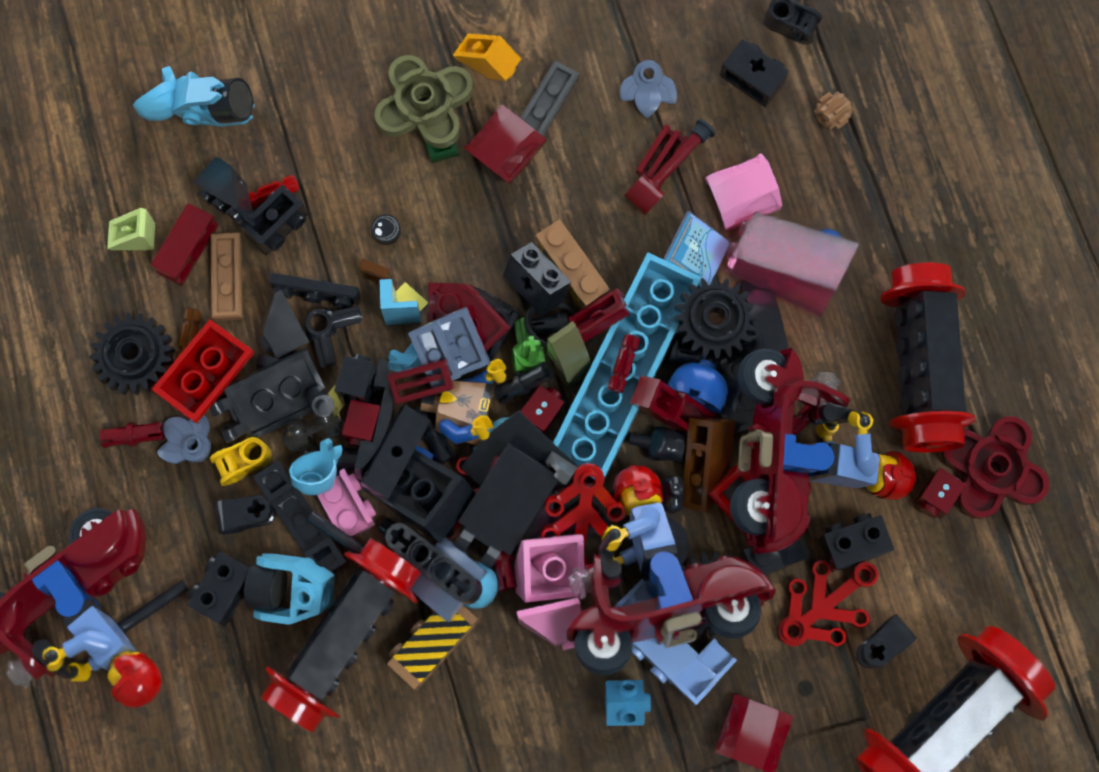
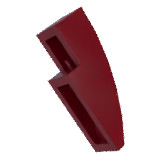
[630,375,716,435]

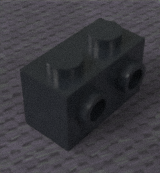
[240,184,308,255]
[819,513,895,573]
[187,551,250,627]

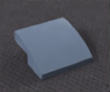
[408,307,490,387]
[411,537,488,622]

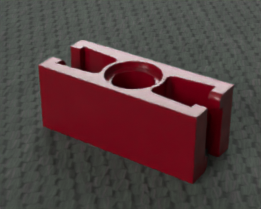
[150,203,219,287]

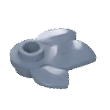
[620,60,677,118]
[157,415,211,464]

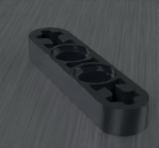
[385,523,483,604]

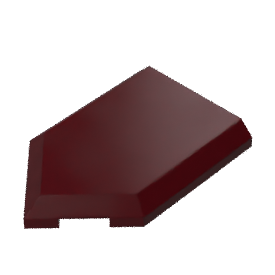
[428,282,511,352]

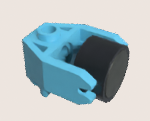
[171,72,255,126]
[244,554,335,625]

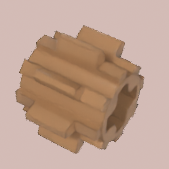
[814,92,853,130]

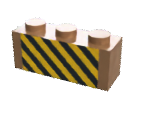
[535,219,610,310]
[387,605,479,691]

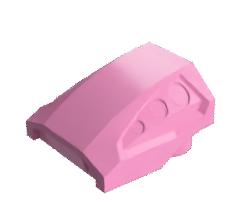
[705,153,782,231]

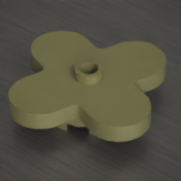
[375,55,473,148]

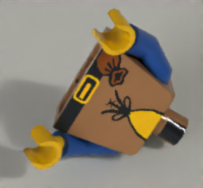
[421,359,507,446]

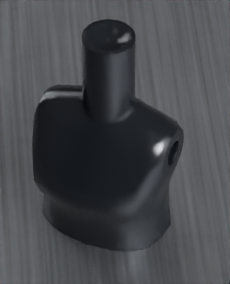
[629,426,686,463]
[661,476,684,514]

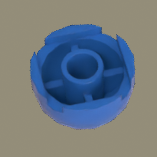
[667,359,728,414]

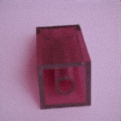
[725,211,859,317]

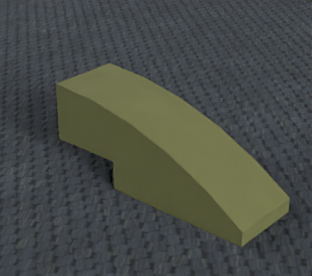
[547,321,591,389]

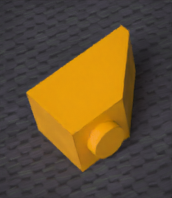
[453,33,521,81]

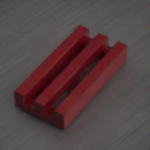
[636,124,689,188]
[568,288,630,342]
[387,358,455,405]

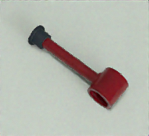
[624,119,715,215]

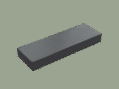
[520,61,580,137]

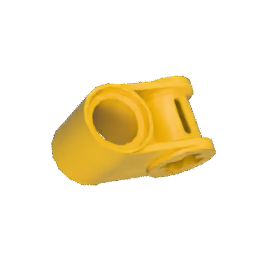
[210,437,272,486]

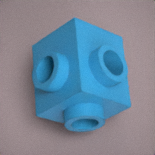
[605,680,651,726]

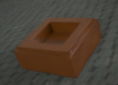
[359,258,392,284]

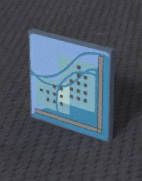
[663,211,731,289]

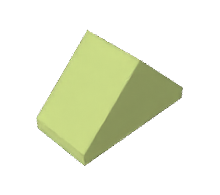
[107,208,155,250]

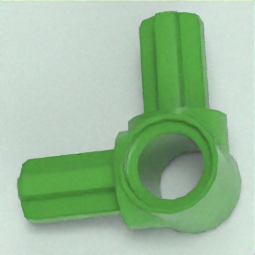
[511,318,545,374]

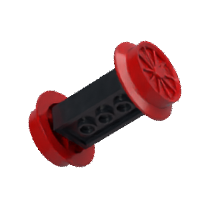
[855,625,1056,772]

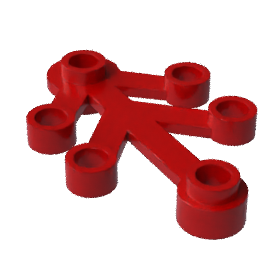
[541,463,625,573]
[778,560,879,647]

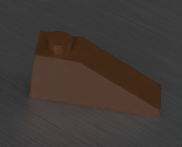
[682,416,735,513]

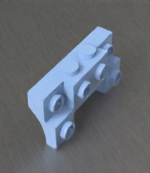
[614,579,737,705]

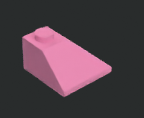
[515,534,585,603]
[517,598,581,650]

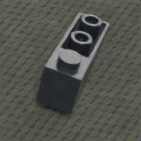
[192,157,255,227]

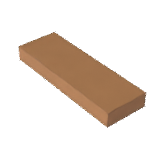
[211,232,243,321]

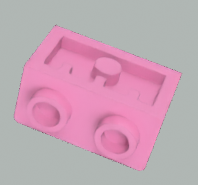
[317,469,376,538]

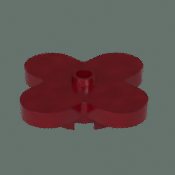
[941,416,1050,519]

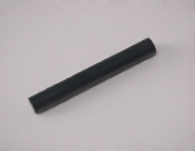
[306,510,365,554]
[117,579,189,633]

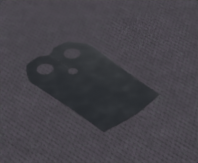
[461,411,613,540]

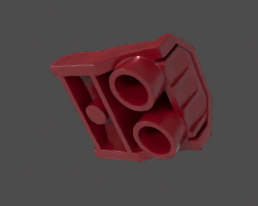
[463,104,547,184]
[714,694,793,772]

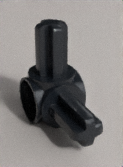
[304,306,362,368]

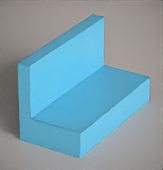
[380,279,421,325]

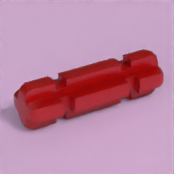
[249,175,299,209]

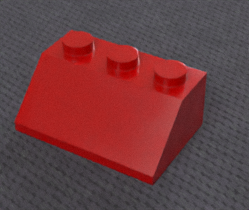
[151,319,255,424]

